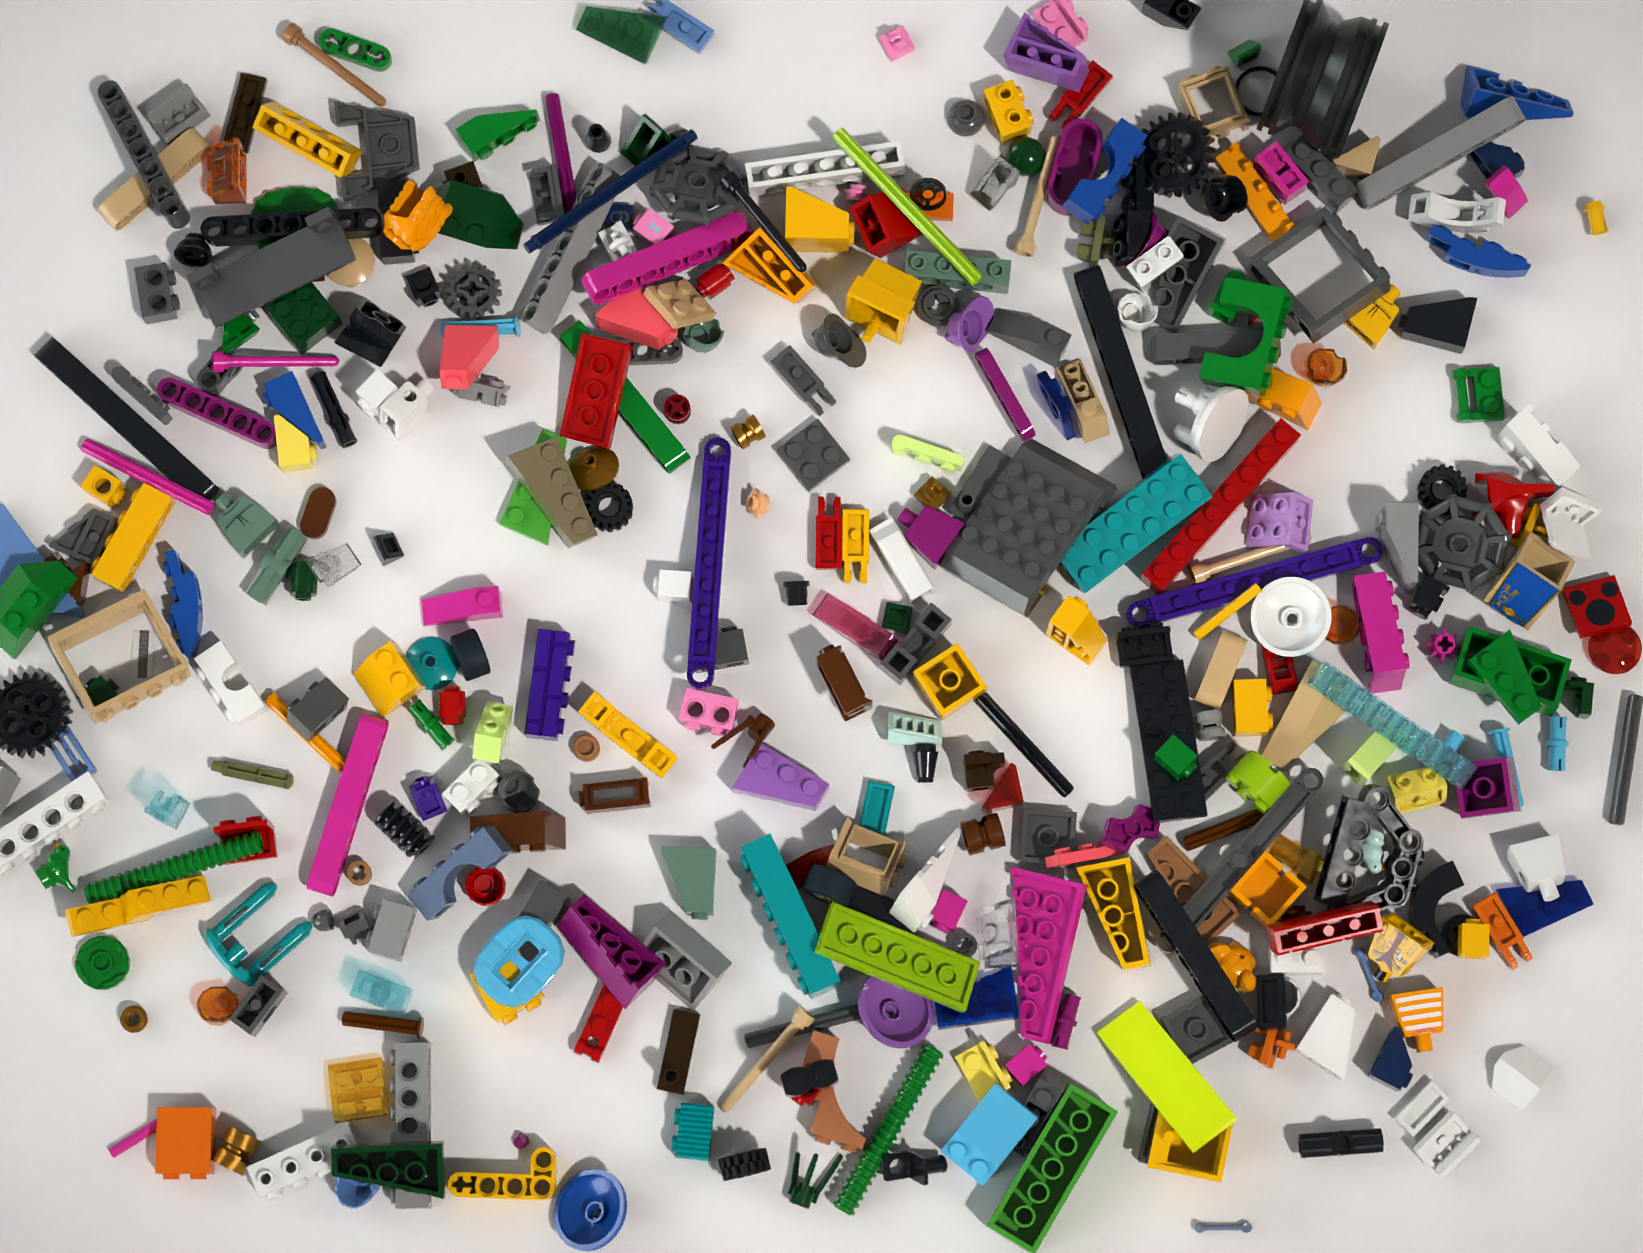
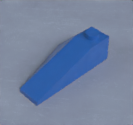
[1461,65,1574,120]

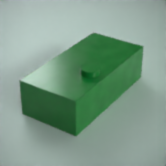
[1448,626,1572,717]

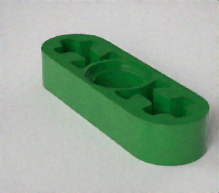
[319,29,392,72]

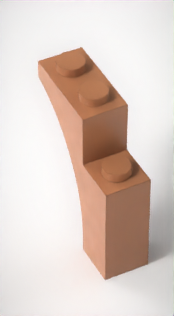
[802,1030,866,1153]

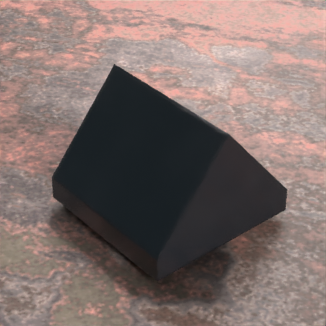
[372,532,404,566]

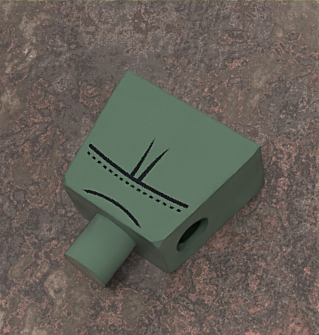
[215,493,280,559]

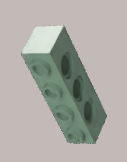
[904,250,1011,294]

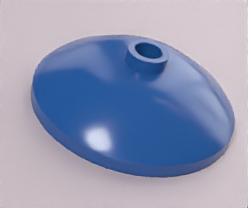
[553,1169,627,1251]

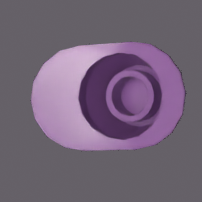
[945,296,994,352]

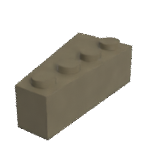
[504,436,598,548]

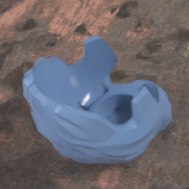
[334,1177,380,1209]

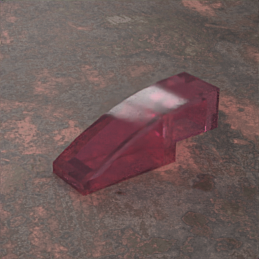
[812,593,898,662]

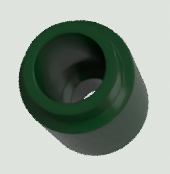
[290,561,318,601]

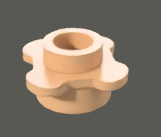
[746,488,770,518]

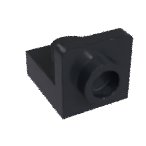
[405,267,442,307]

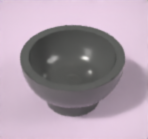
[947,99,985,137]

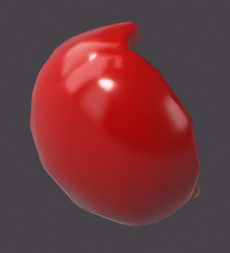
[465,867,506,906]

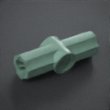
[245,526,308,606]

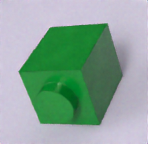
[1154,734,1198,781]

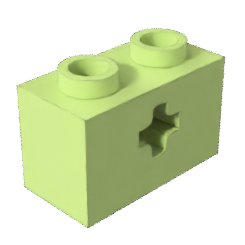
[472,701,513,764]

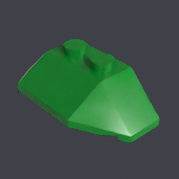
[0,561,79,659]

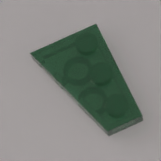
[576,6,668,64]

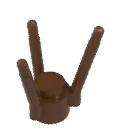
[711,713,775,768]

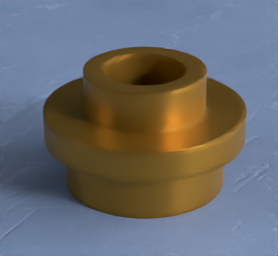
[120,1006,148,1033]

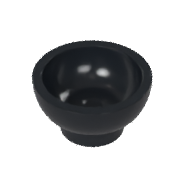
[174,233,212,267]

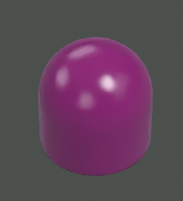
[513,1133,530,1149]

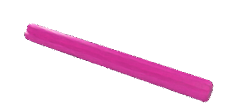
[80,439,215,515]

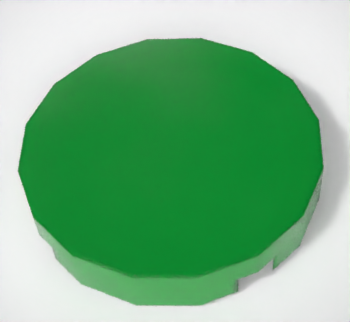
[75,936,130,990]

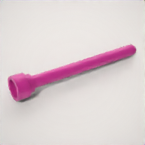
[211,351,339,372]

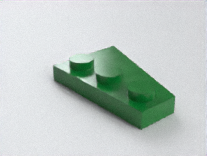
[1467,629,1541,725]

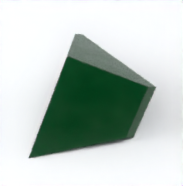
[620,114,672,166]

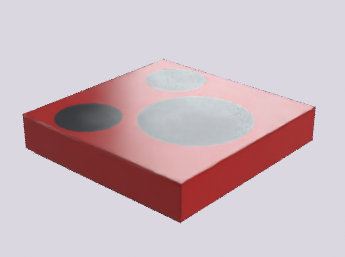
[1562,575,1632,639]

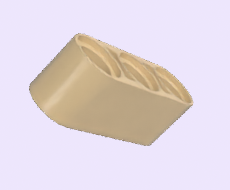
[1194,630,1248,710]

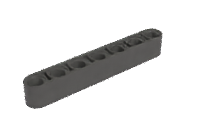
[97,80,190,229]

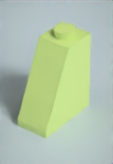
[1341,719,1407,787]

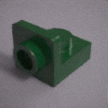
[1563,677,1594,719]

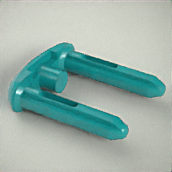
[205,882,313,987]

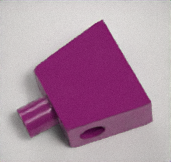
[897,506,964,569]

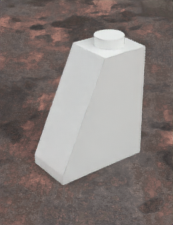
[1295,993,1355,1081]

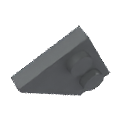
[49,508,118,566]

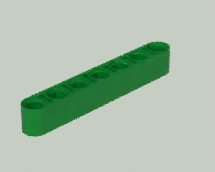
[558,320,691,474]

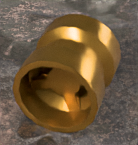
[730,414,766,450]

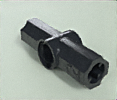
[1298,1128,1384,1158]

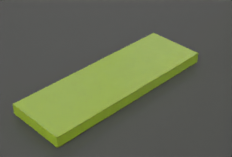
[814,901,980,1013]

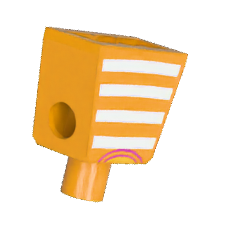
[1388,987,1443,1053]

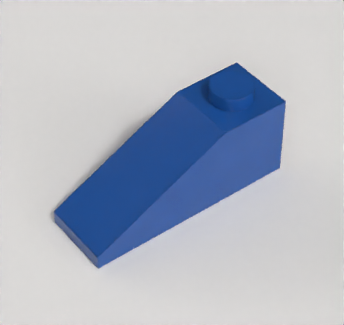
[262,371,326,449]

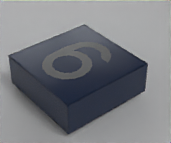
[606,204,633,233]

